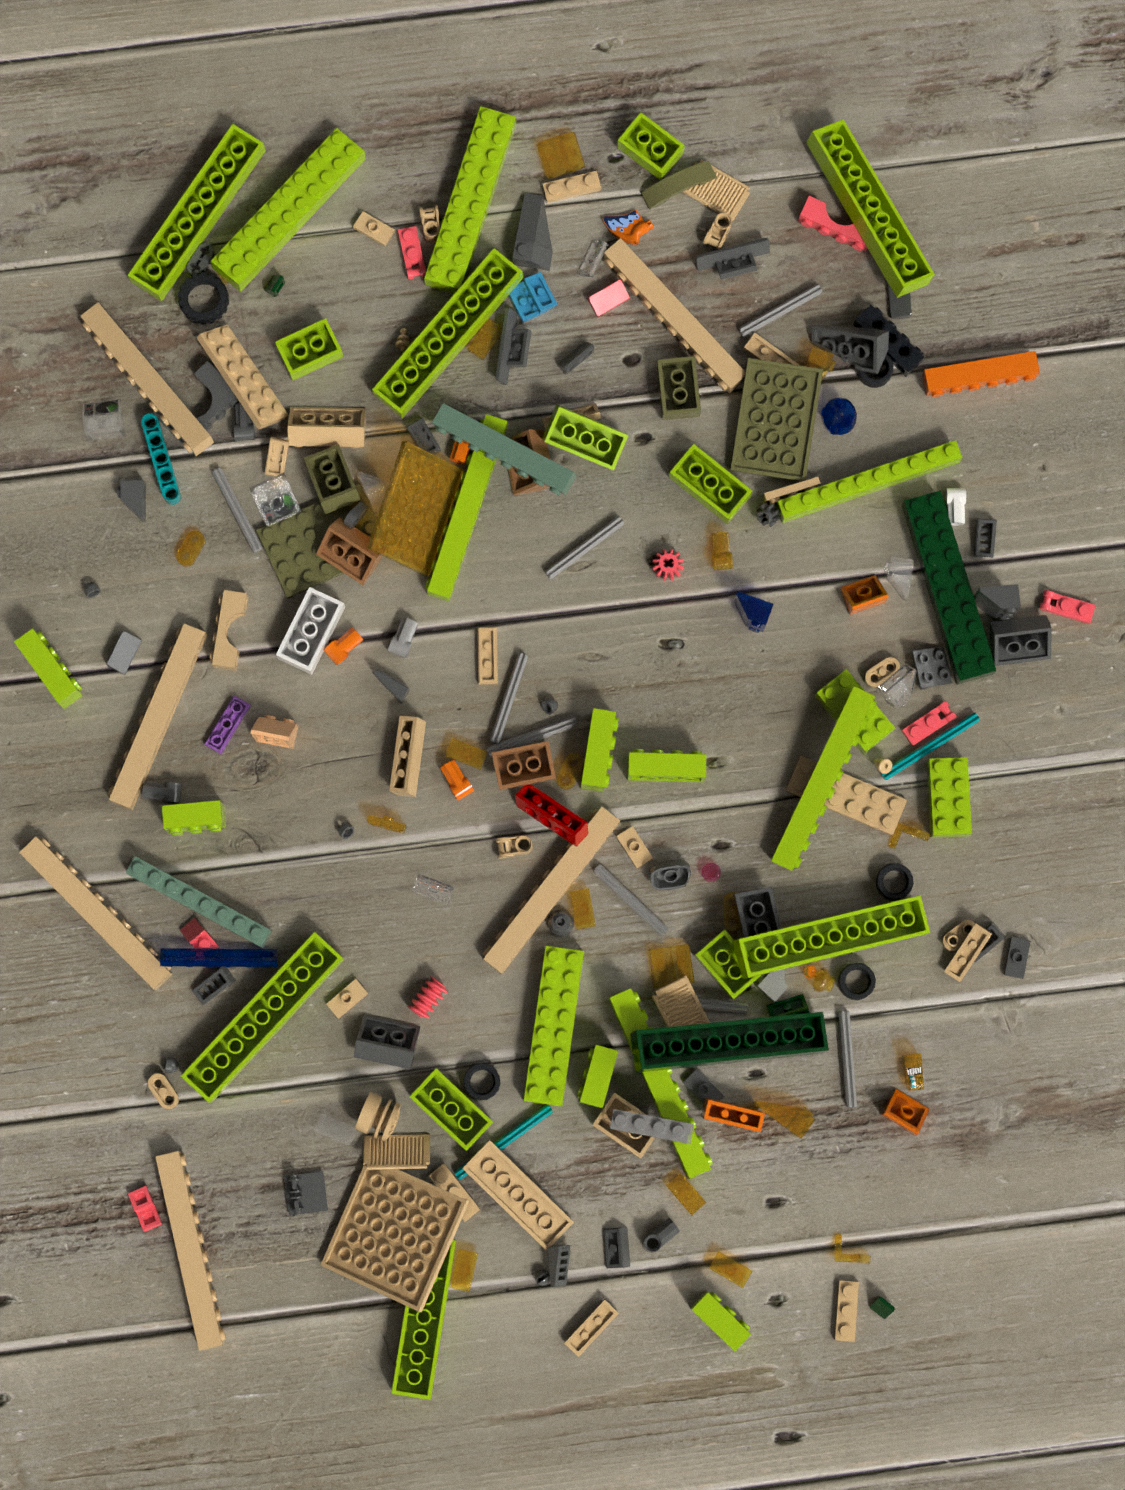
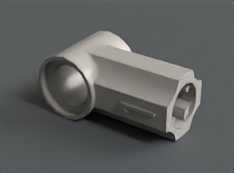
[388,617,418,658]

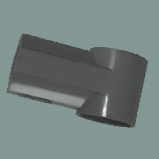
[234,403,255,441]
[142,782,182,804]
[642,1218,680,1253]

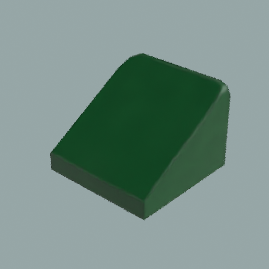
[264,275,285,297]
[870,1296,895,1319]

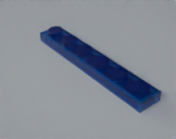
[160,948,278,968]

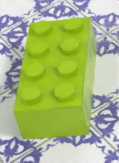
[542,404,629,471]
[669,444,753,525]
[14,628,83,709]
[815,669,895,755]
[581,708,619,792]
[628,749,707,782]
[927,757,972,838]
[410,1068,494,1151]

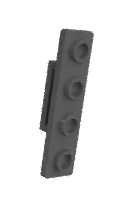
[696,238,770,280]
[495,308,532,385]

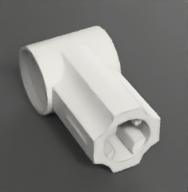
[945,488,966,526]

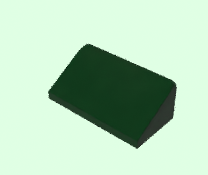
[766,994,809,1017]

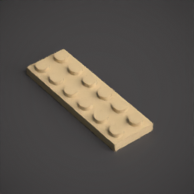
[197,325,289,430]
[786,756,907,836]
[462,1139,574,1251]

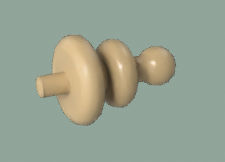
[395,328,411,352]
[874,758,892,774]

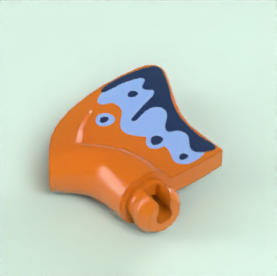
[603,210,654,245]

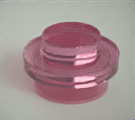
[701,863,721,882]

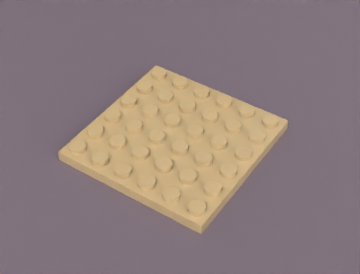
[321,1166,469,1312]

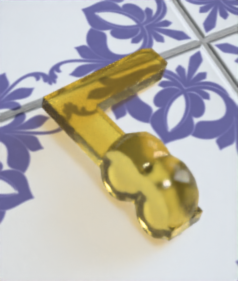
[889,823,931,849]
[834,1234,871,1264]

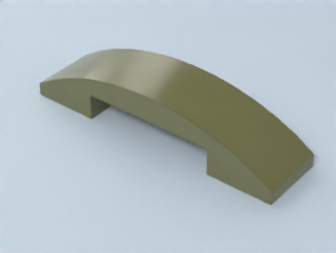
[642,161,717,210]

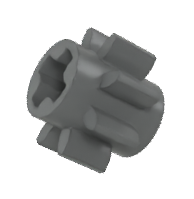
[756,502,780,527]

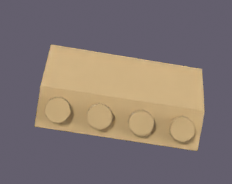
[287,407,366,448]

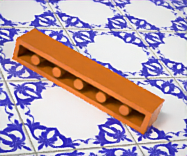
[922,351,1040,397]

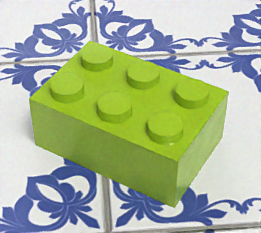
[617,112,685,181]
[275,318,344,381]
[162,800,226,836]
[694,930,761,1000]
[577,1045,618,1109]
[690,1291,751,1351]

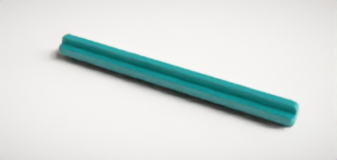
[881,713,980,780]
[454,1105,553,1180]

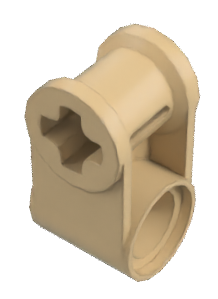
[419,205,440,243]
[703,213,732,250]
[495,836,533,859]

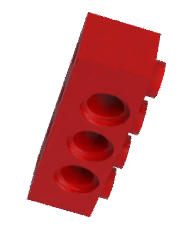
[515,784,589,847]

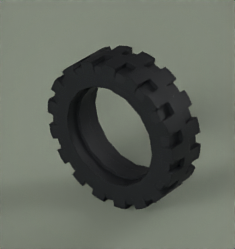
[178,272,229,325]

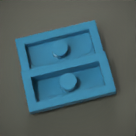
[508,272,557,323]

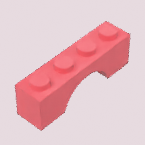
[798,196,867,252]

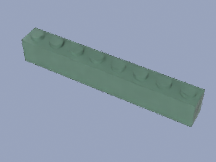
[432,403,577,496]
[126,856,272,948]

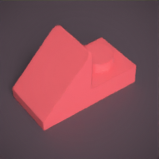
[180,918,219,959]

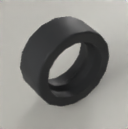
[857,354,894,388]
[876,863,914,901]
[838,963,876,1000]
[464,1063,501,1100]

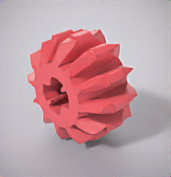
[652,549,684,581]

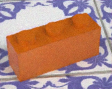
[701,1097,765,1132]

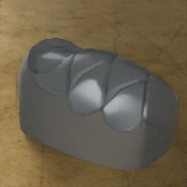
[650,859,691,890]

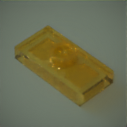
[467,319,503,360]
[445,738,488,770]
[367,815,407,834]
[570,888,596,930]
[666,1173,706,1216]
[450,1249,478,1292]
[709,1251,753,1288]

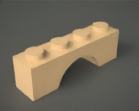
[210,590,248,671]

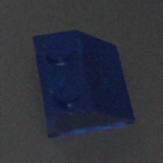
[734,591,774,633]

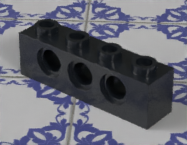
[853,305,924,377]

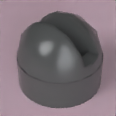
[84,582,101,598]
[541,698,558,715]
[337,822,355,839]
[165,1057,179,1073]
[535,1270,550,1286]

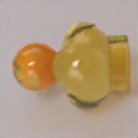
[803,965,835,992]

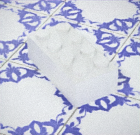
[276,587,345,675]

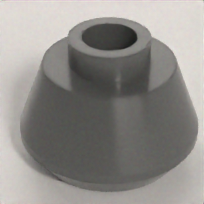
[548,910,574,936]

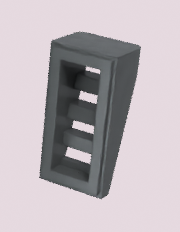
[974,518,997,558]
[374,670,410,703]
[974,922,1006,962]
[192,966,236,1005]
[547,1245,570,1287]

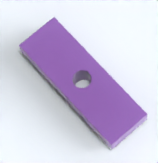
[204,696,251,754]

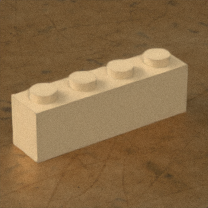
[389,716,426,797]

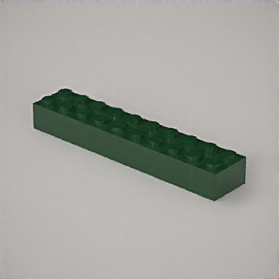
[902,490,997,685]
[630,1012,829,1073]

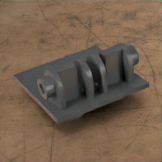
[911,647,953,690]
[284,1171,328,1216]

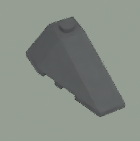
[513,193,553,271]
[812,325,889,374]

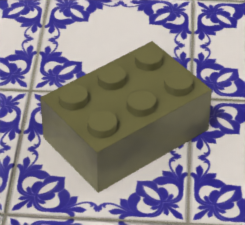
[657,356,701,420]
[304,444,361,514]

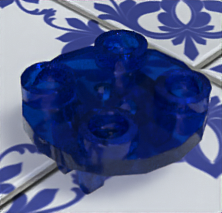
[821,397,857,435]

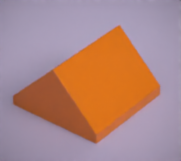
[840,575,889,615]
[881,1089,930,1135]

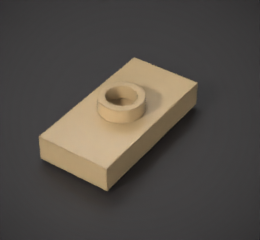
[353,211,395,247]
[265,437,290,478]
[616,826,653,869]
[326,979,368,1019]

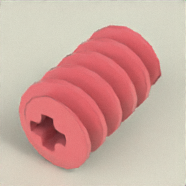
[407,976,448,1018]

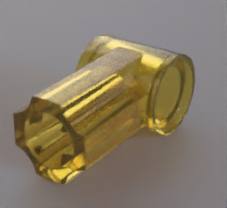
[712,532,733,570]

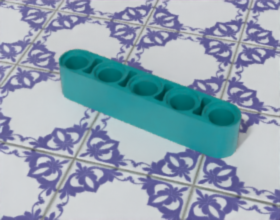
[141,413,181,505]

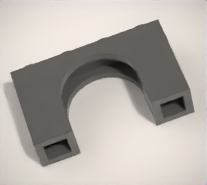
[153,361,239,444]

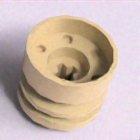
[355,1091,401,1142]

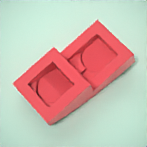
[128,1186,163,1232]

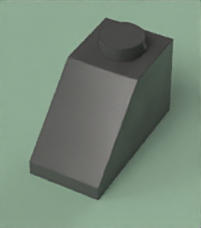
[117,480,146,522]

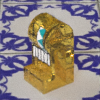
[902,1053,924,1091]

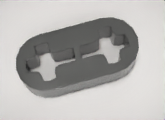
[187,243,215,277]
[343,501,369,529]

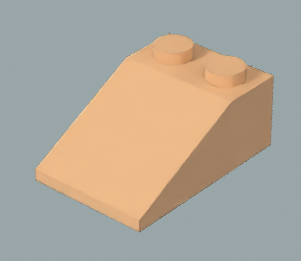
[250,715,298,749]

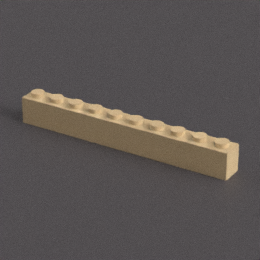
[604,238,746,394]
[81,303,214,456]
[108,624,207,811]
[483,807,620,974]
[19,837,173,990]
[155,1151,226,1351]

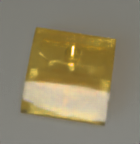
[537,132,586,179]
[648,944,695,988]

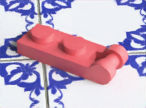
[398,226,426,280]
[1039,590,1096,624]
[902,701,957,747]

